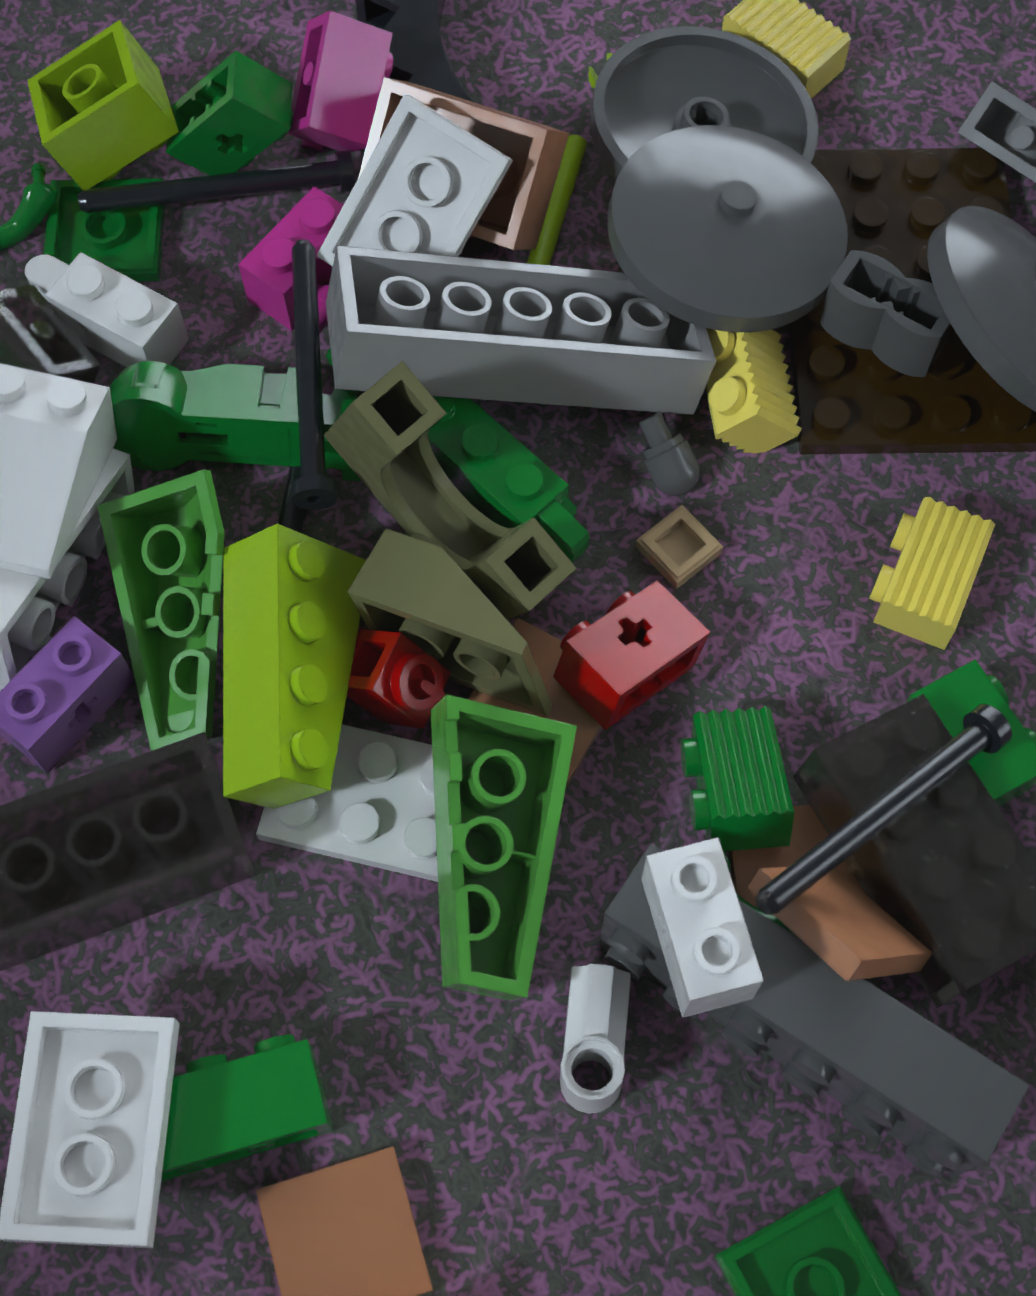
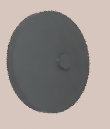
[589,26,818,180]
[607,125,848,333]
[927,206,1036,412]

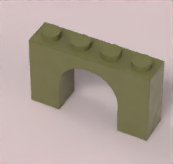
[324,361,577,619]

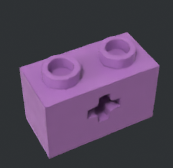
[0,616,135,773]

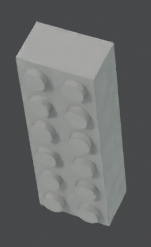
[326,246,716,415]

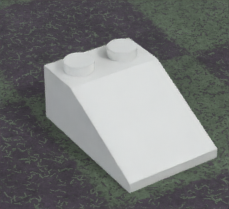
[0,363,117,579]

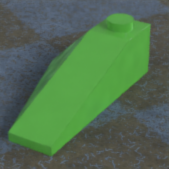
[98,469,225,753]

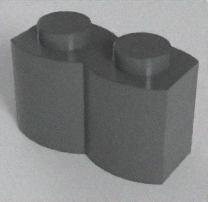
[819,250,952,377]

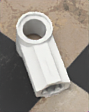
[560,964,631,1113]

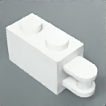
[25,252,189,367]

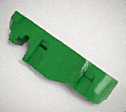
[109,361,361,481]

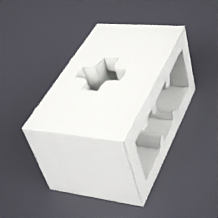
[641,838,764,1018]

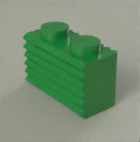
[681,706,794,851]

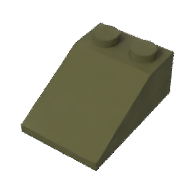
[347,528,553,717]

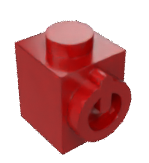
[347,629,451,729]

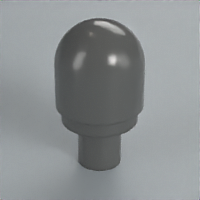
[639,412,700,496]

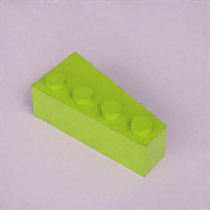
[223,523,366,809]

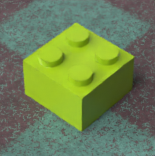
[27,20,179,191]

